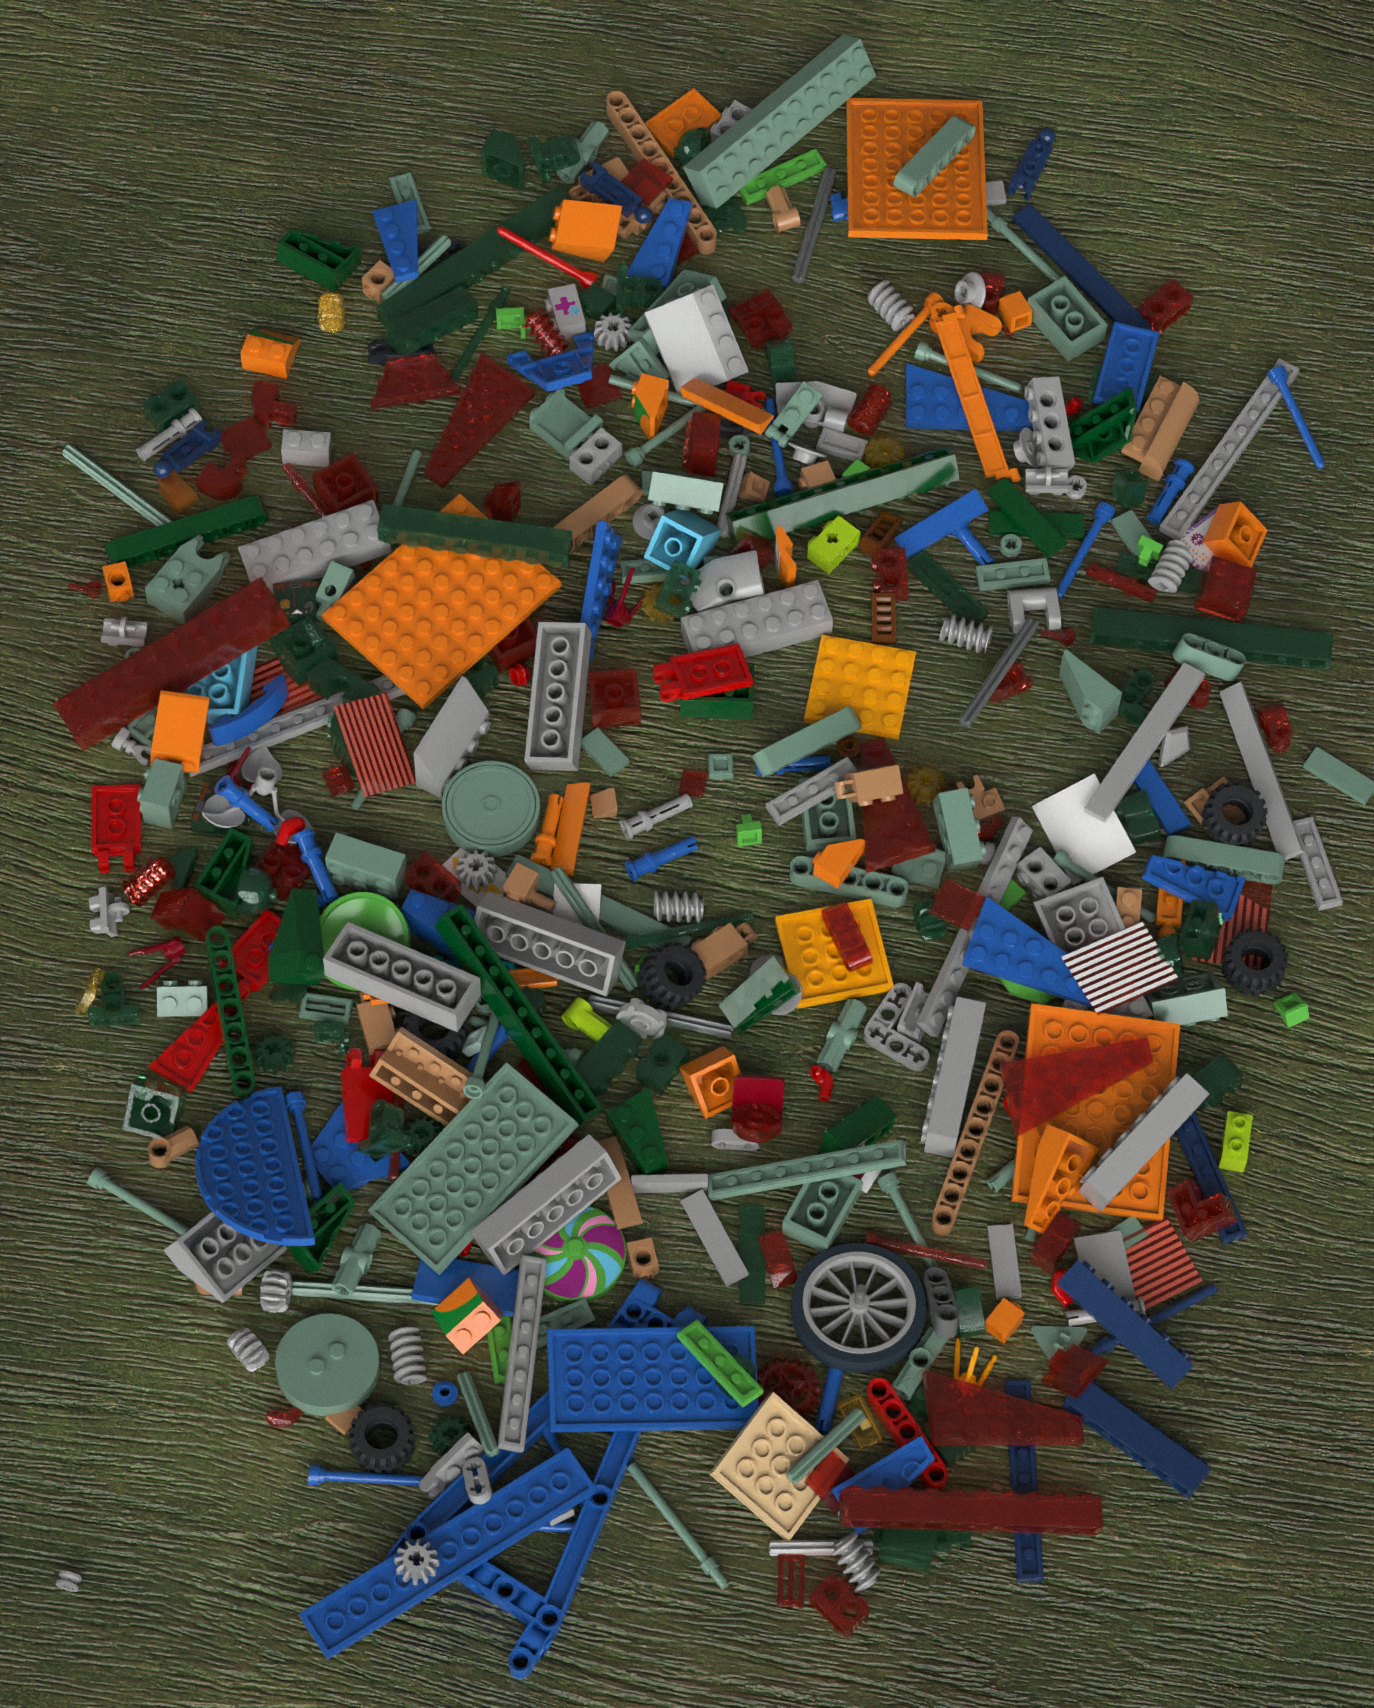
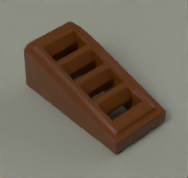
[859,510,904,559]
[871,593,896,644]

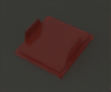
[1041,1344,1109,1399]

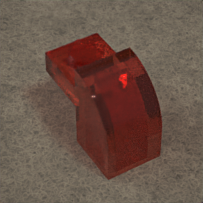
[251,380,297,429]
[197,452,248,500]

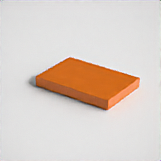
[645,88,722,158]

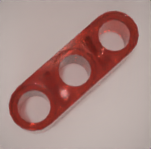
[821,901,873,973]

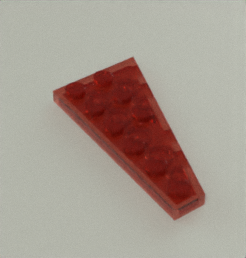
[424,352,535,489]
[861,737,935,873]
[999,1038,1153,1139]
[922,1370,1085,1446]

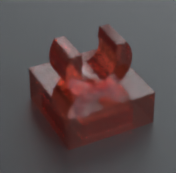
[322,765,354,797]

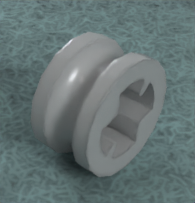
[1066,475,1087,500]
[56,1570,82,1592]

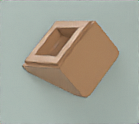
[738,472,770,502]
[590,787,617,819]
[325,1405,365,1435]

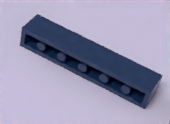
[1056,1260,1193,1389]
[1063,1377,1211,1500]

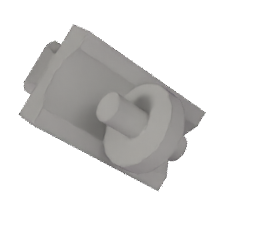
[1025,465,1069,495]
[101,617,148,648]
[89,886,130,937]

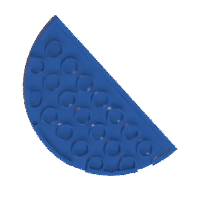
[195,1086,315,1246]

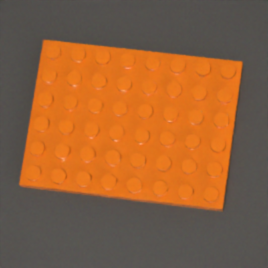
[846,98,988,240]
[322,494,561,710]
[1011,1003,1180,1222]

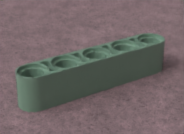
[893,115,976,197]
[752,706,862,778]
[1163,835,1285,884]
[789,856,908,908]

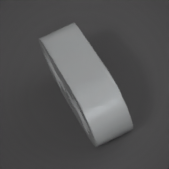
[711,1129,760,1151]
[462,1457,492,1505]

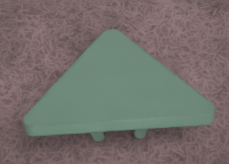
[1031,1326,1087,1375]

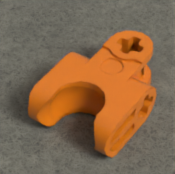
[929,302,1002,363]

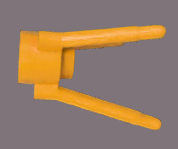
[951,1338,997,1399]

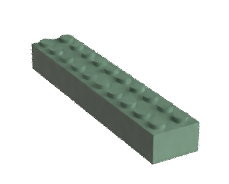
[683,34,876,209]

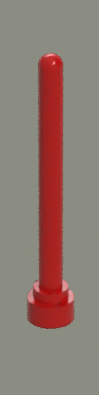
[497,226,599,291]

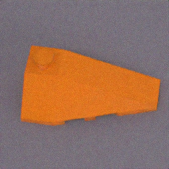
[1024,1124,1099,1234]

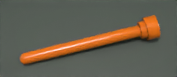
[867,292,945,376]

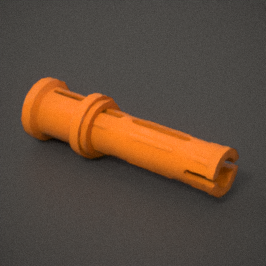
[530,794,564,867]

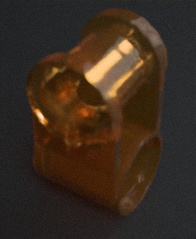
[157,469,199,514]

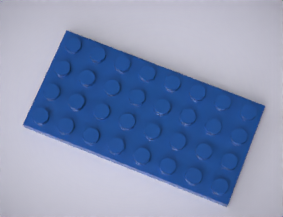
[547,1326,759,1432]

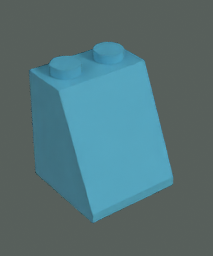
[644,509,722,579]

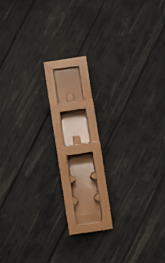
[597,1136,642,1230]

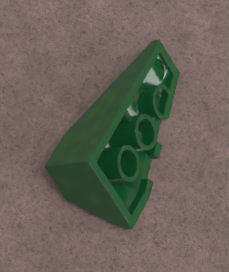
[268,888,324,985]

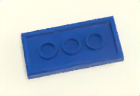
[1093,322,1160,414]
[411,1259,519,1317]

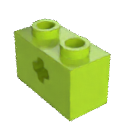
[807,515,860,574]
[1219,1111,1253,1173]

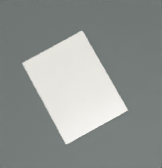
[1032,774,1136,885]

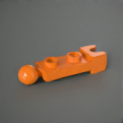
[1155,860,1186,945]

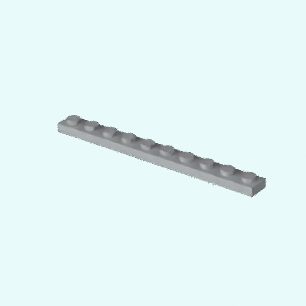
[1159,358,1300,541]
[188,675,406,777]
[916,817,1033,1037]

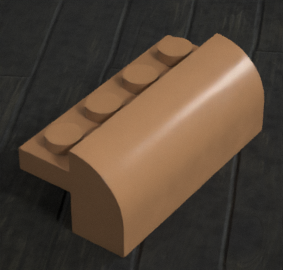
[1121,376,1200,482]
[369,1027,486,1126]

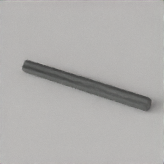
[792,167,837,284]
[959,618,1039,728]
[588,994,734,1039]

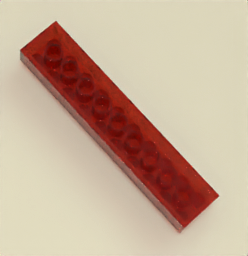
[53,577,291,751]

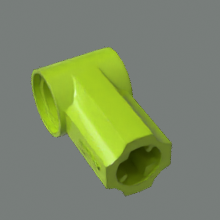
[561,997,613,1044]

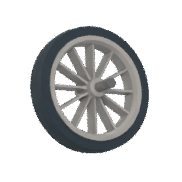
[790,1243,927,1373]

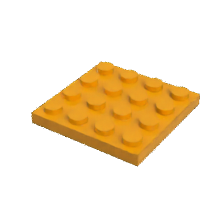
[804,634,916,740]
[775,899,894,1009]

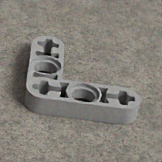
[864,983,929,1071]

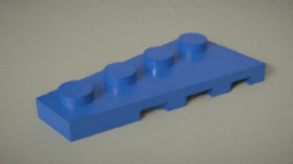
[623,198,693,289]
[372,199,419,283]
[1141,855,1246,922]
[832,1436,935,1536]

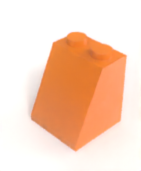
[549,200,622,263]
[150,690,210,773]

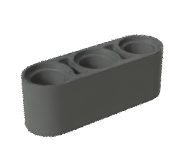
[923,1267,959,1339]

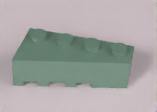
[627,269,727,355]

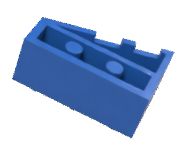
[401,889,476,967]

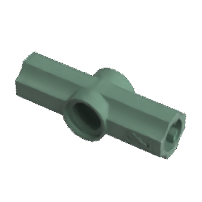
[557,121,609,184]
[816,999,867,1072]
[331,1223,381,1298]
[892,1327,948,1401]

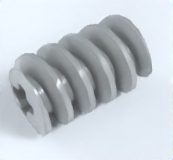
[867,280,915,332]
[1148,540,1193,593]
[939,614,993,654]
[654,890,704,923]
[388,1327,427,1385]
[832,1531,882,1592]

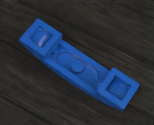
[209,674,289,747]

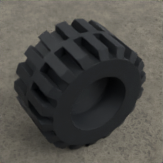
[1201,781,1268,847]
[1222,928,1288,997]
[637,942,706,1011]
[403,1011,466,1059]
[349,1403,415,1474]

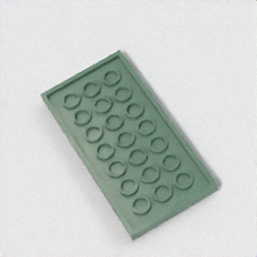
[368,1062,579,1275]

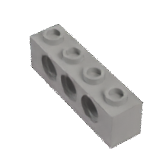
[1024,377,1075,472]

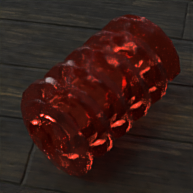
[522,306,570,358]
[847,384,892,436]
[121,856,176,907]

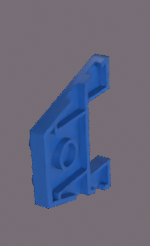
[506,331,594,391]
[311,1101,411,1191]

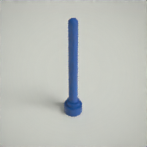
[1267,366,1325,469]
[765,398,793,497]
[1056,502,1115,599]
[285,1091,322,1199]
[308,1464,424,1486]

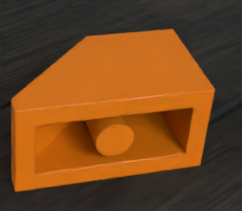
[812,839,866,889]

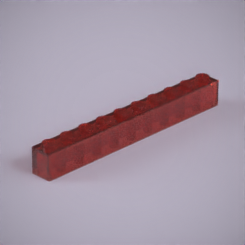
[839,1485,1103,1536]

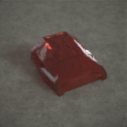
[728,289,792,350]
[251,841,312,900]

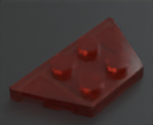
[370,354,461,410]

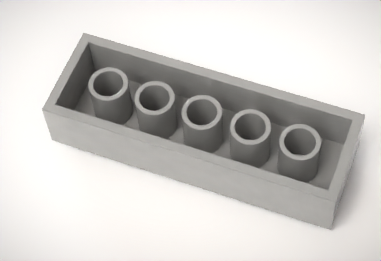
[238,500,392,600]
[680,580,833,658]
[524,622,592,771]
[474,891,626,997]
[323,922,481,1032]
[921,997,986,1158]
[1078,1073,1210,1212]
[471,1134,622,1276]

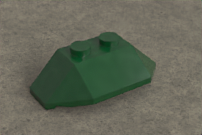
[1068,387,1137,464]

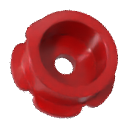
[509,663,530,686]

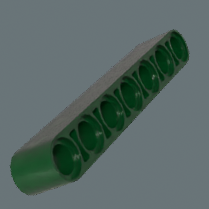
[105,496,269,569]
[205,926,255,1098]

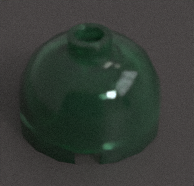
[674,127,710,167]
[237,865,278,916]
[1144,933,1184,983]

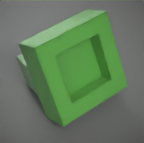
[1137,535,1163,567]
[736,814,762,847]

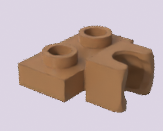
[954,775,1005,822]

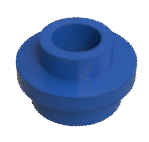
[432,1381,458,1407]

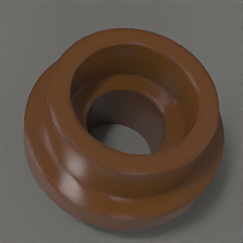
[836,736,861,760]

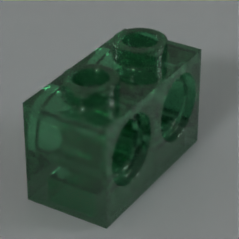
[143,379,199,433]
[653,560,702,619]

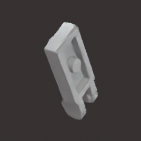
[419,1433,485,1500]

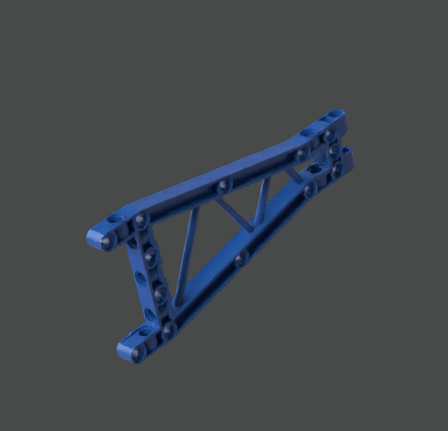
[384,1278,708,1679]

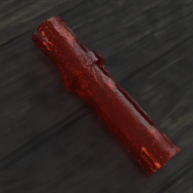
[1086,562,1157,604]

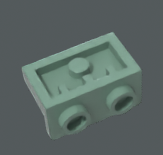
[891,841,947,889]

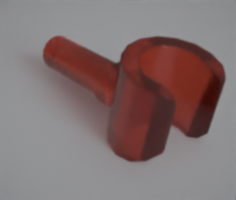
[68,580,102,599]
[1041,628,1076,647]

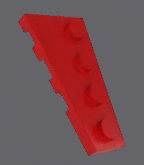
[148,1003,237,1094]

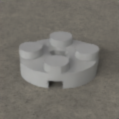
[616,998,667,1039]

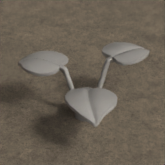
[201,746,315,843]

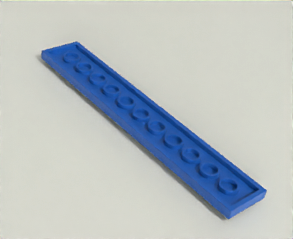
[299,1447,597,1660]

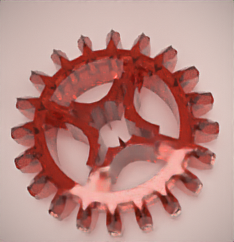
[757,1356,821,1420]

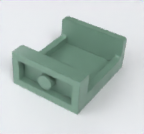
[529,388,603,460]

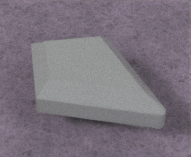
[1158,725,1190,767]

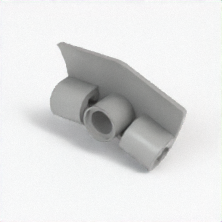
[775,381,857,433]
[679,551,765,613]

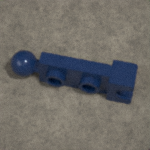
[1008,127,1056,201]
[580,162,653,224]
[154,420,221,479]

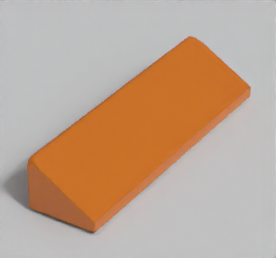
[680,377,774,435]
[550,782,591,876]

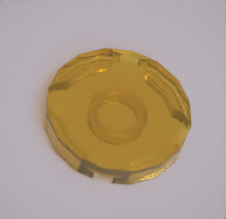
[73,967,104,1016]

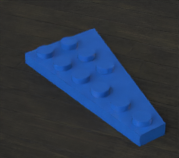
[905,363,1047,431]
[580,521,623,664]
[962,897,1113,1012]

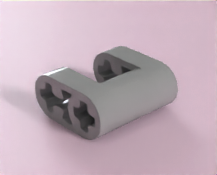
[1007,587,1061,633]

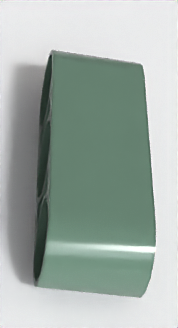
[1172,633,1246,681]

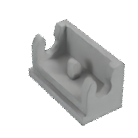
[897,982,930,1044]

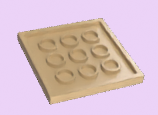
[709,1392,849,1541]

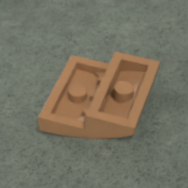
[1184,776,1246,838]

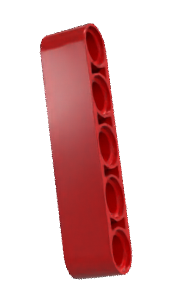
[866,1378,948,1492]

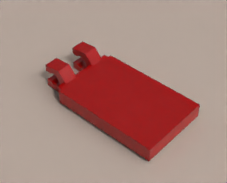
[652,643,753,702]
[91,784,142,874]
[219,909,282,1003]
[340,1048,397,1145]

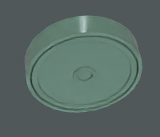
[442,761,540,857]
[275,1314,380,1416]

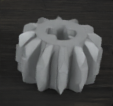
[594,311,632,352]
[455,849,497,892]
[259,1269,292,1313]
[227,1327,269,1372]
[394,1539,440,1586]

